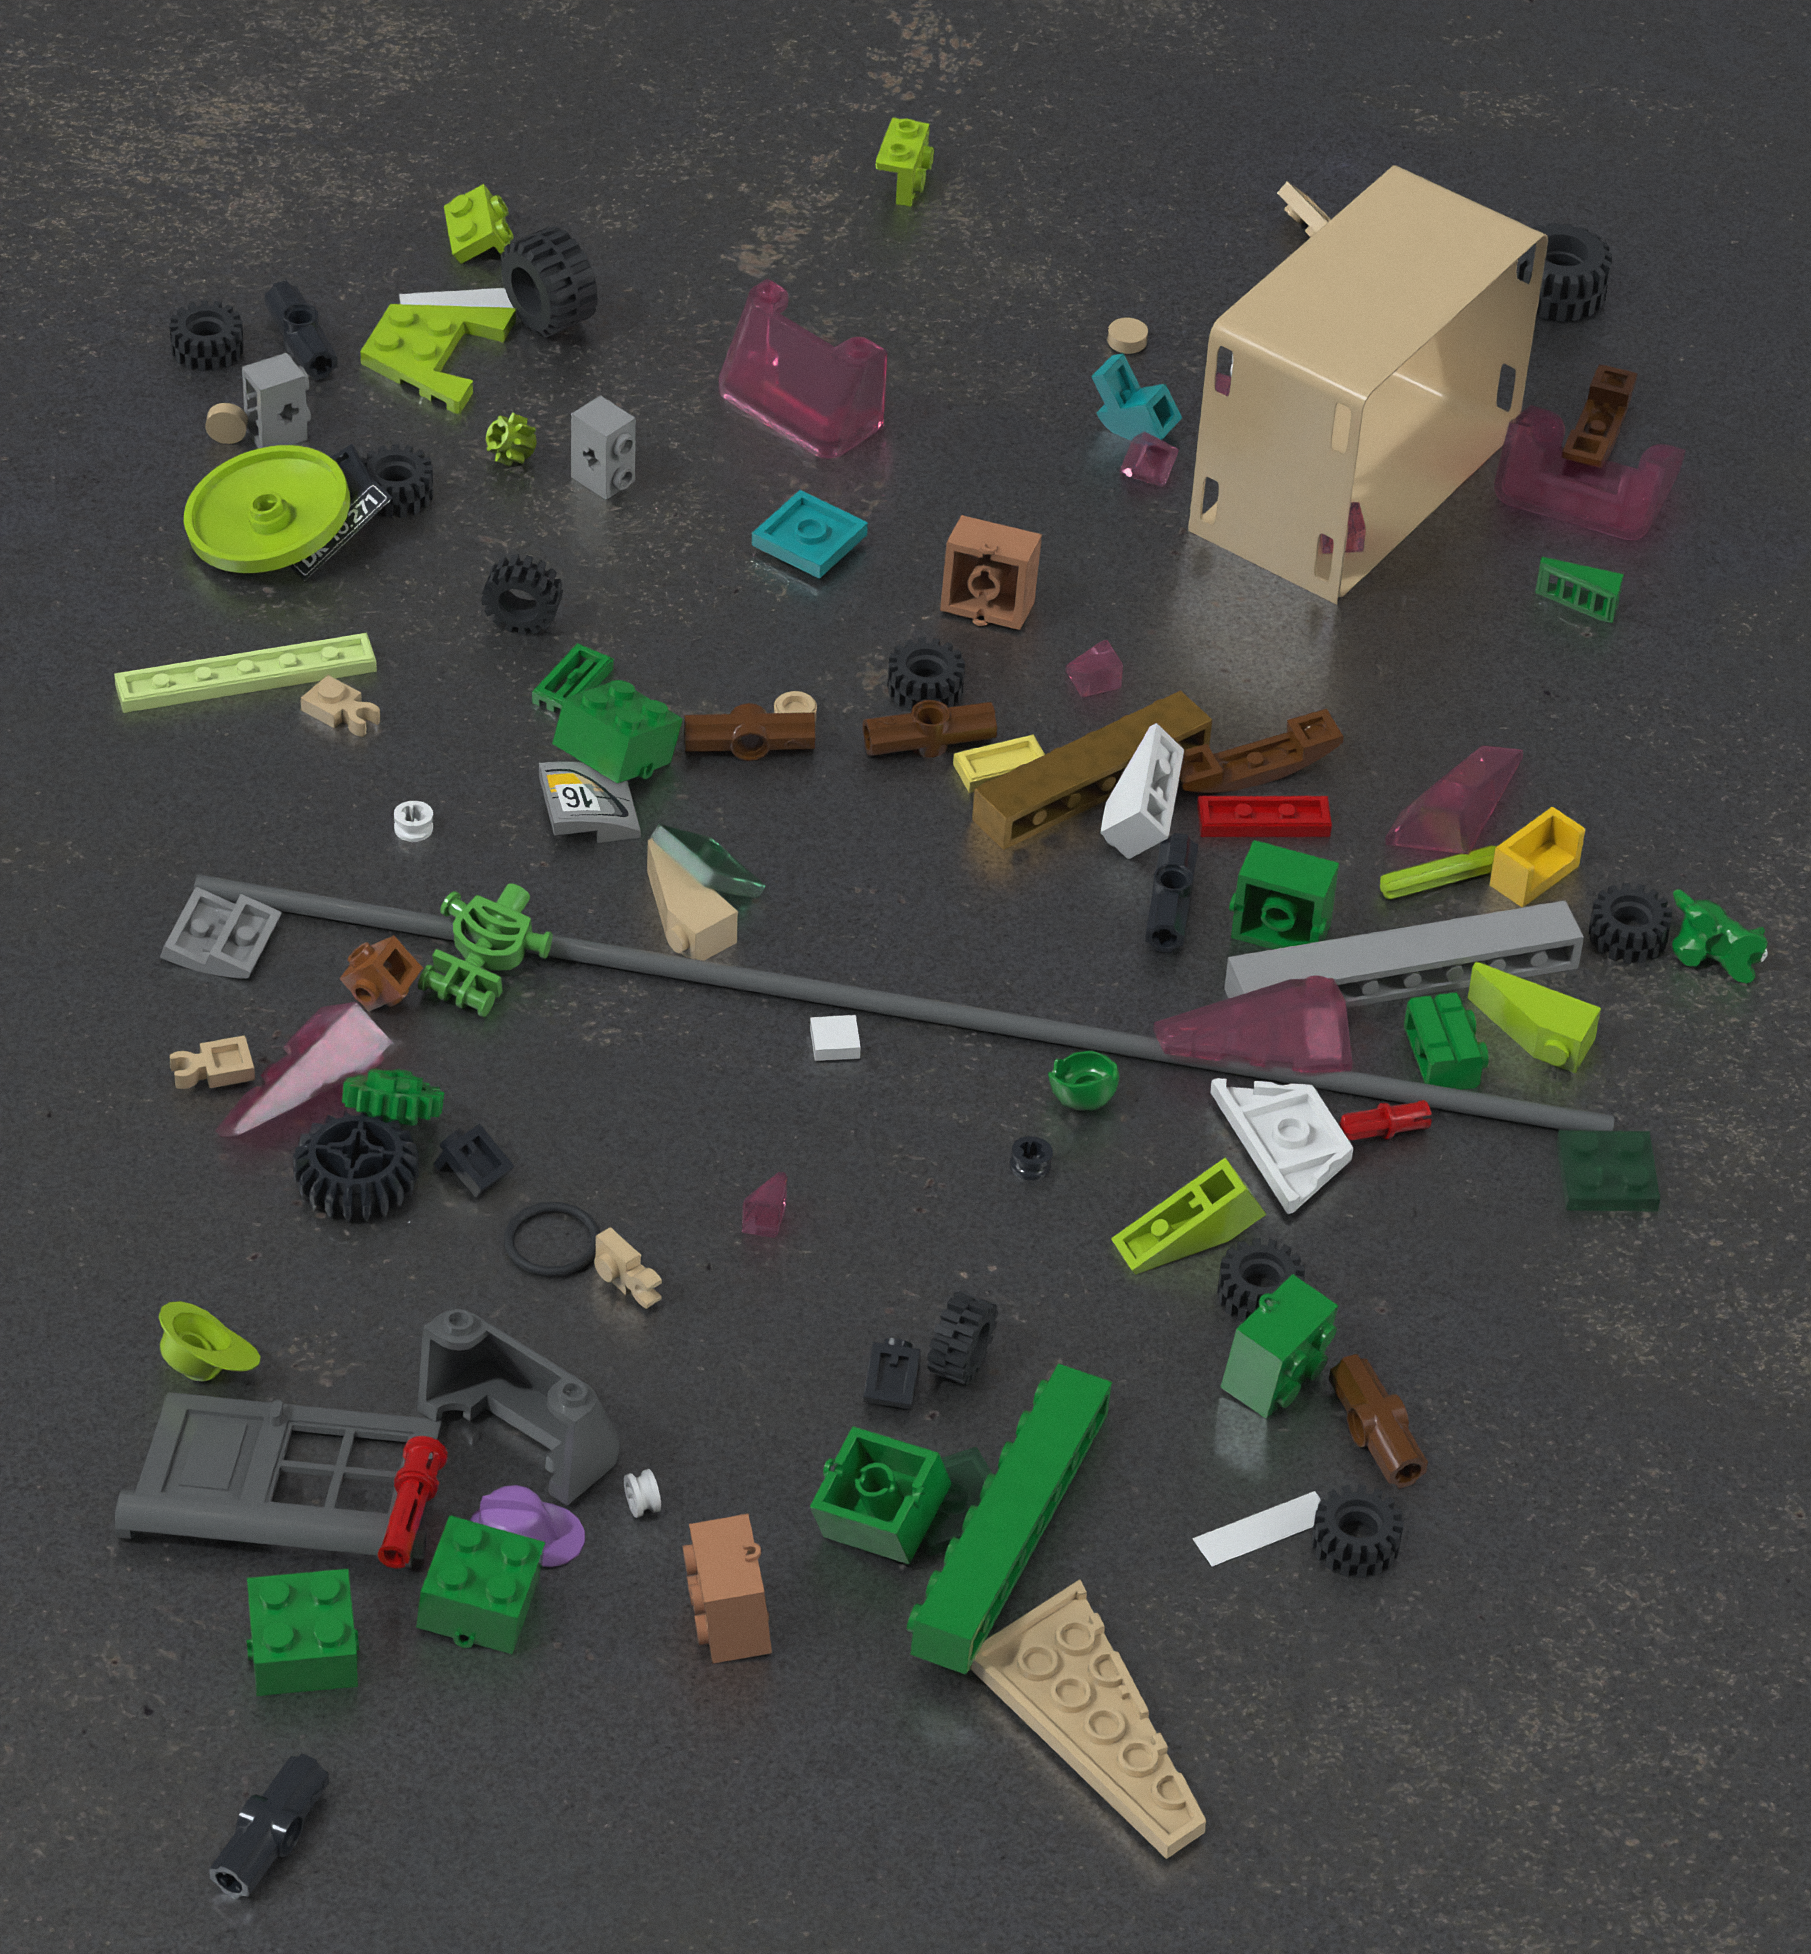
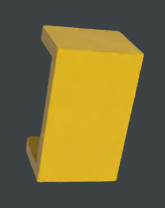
[1489,807,1585,908]

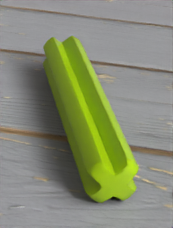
[1379,845,1496,900]

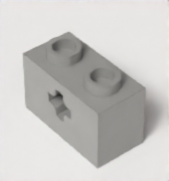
[242,353,311,448]
[571,395,636,500]

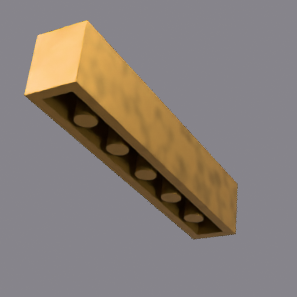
[972,690,1212,850]

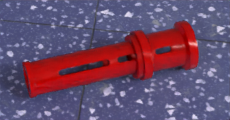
[378,1436,448,1569]

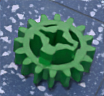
[342,1069,444,1126]

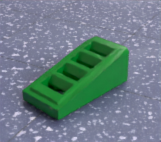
[1535,557,1624,623]

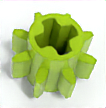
[486,413,537,466]

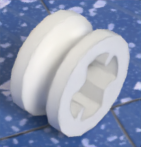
[394,801,433,842]
[624,1469,661,1518]

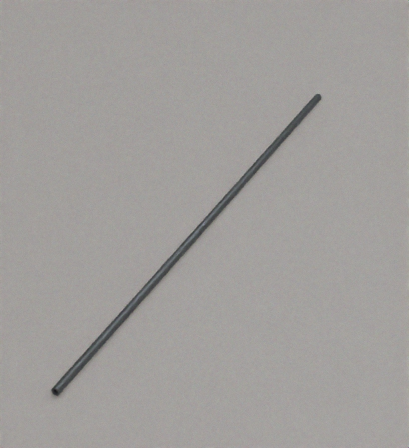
[194,874,1615,1138]

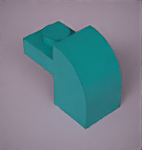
[1091,353,1182,443]

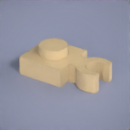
[301,675,380,737]
[169,1035,255,1089]
[594,1227,662,1309]

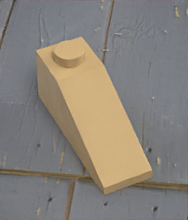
[647,837,738,961]

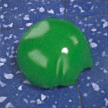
[1048,1050,1119,1111]

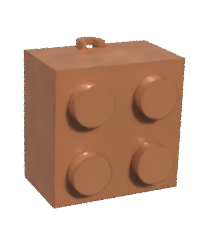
[940,515,1042,630]
[682,1514,772,1664]

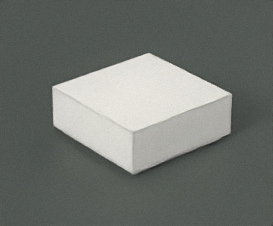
[810,1015,861,1061]

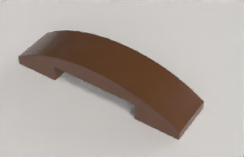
[1561,364,1638,468]
[1179,708,1344,793]

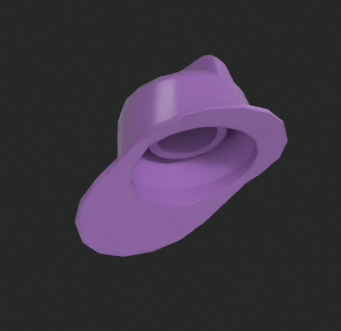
[469,1485,585,1568]

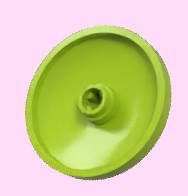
[184,445,350,573]

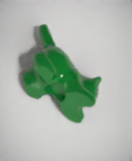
[1672,889,1768,984]

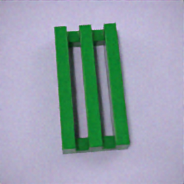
[532,643,614,712]

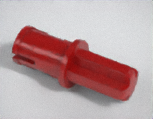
[1339,1100,1432,1141]

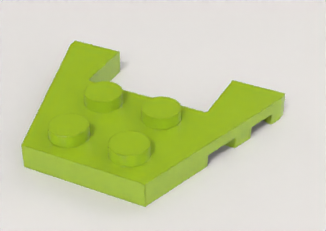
[360,304,516,415]

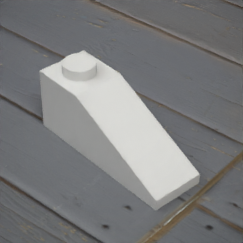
[1100,723,1184,859]

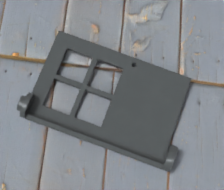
[115,1392,442,1568]

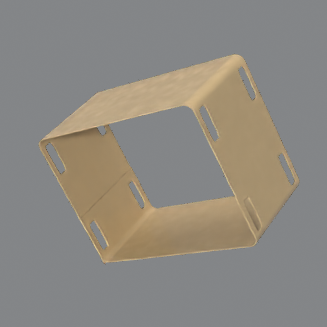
[1188,165,1548,605]

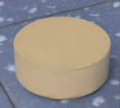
[1107,318,1148,354]
[205,403,248,444]
[774,691,817,721]

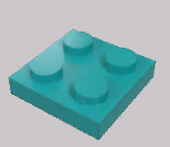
[752,490,868,579]

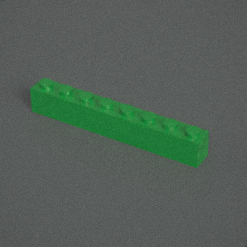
[907,1363,1112,1674]

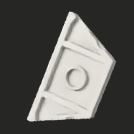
[1210,1078,1353,1214]

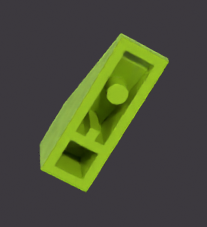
[1468,961,1601,1073]
[1111,1157,1267,1275]

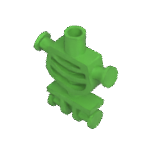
[418,883,553,1017]

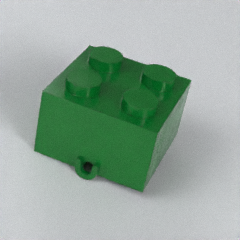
[552,680,683,784]
[1229,840,1339,949]
[1221,1274,1339,1419]
[810,1426,952,1564]
[416,1515,545,1654]
[246,1569,359,1696]

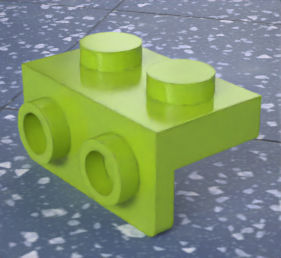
[875,118,934,207]
[444,184,514,264]

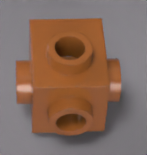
[340,935,423,1012]

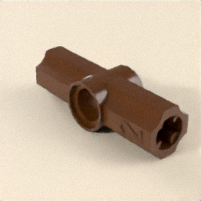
[862,700,997,758]
[684,703,815,761]
[1329,1354,1428,1489]

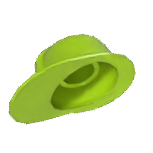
[159,1301,261,1382]

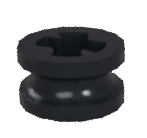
[1010,1136,1053,1180]

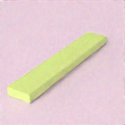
[114,633,377,713]

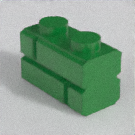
[1404,992,1489,1090]

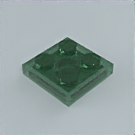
[1556,1130,1660,1212]

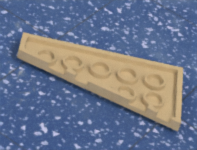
[970,1579,1206,1859]

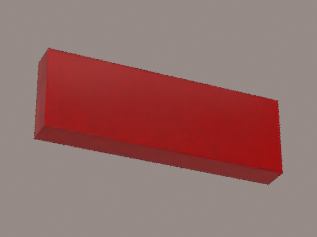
[1197,796,1332,837]

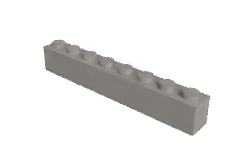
[1224,900,1584,1026]

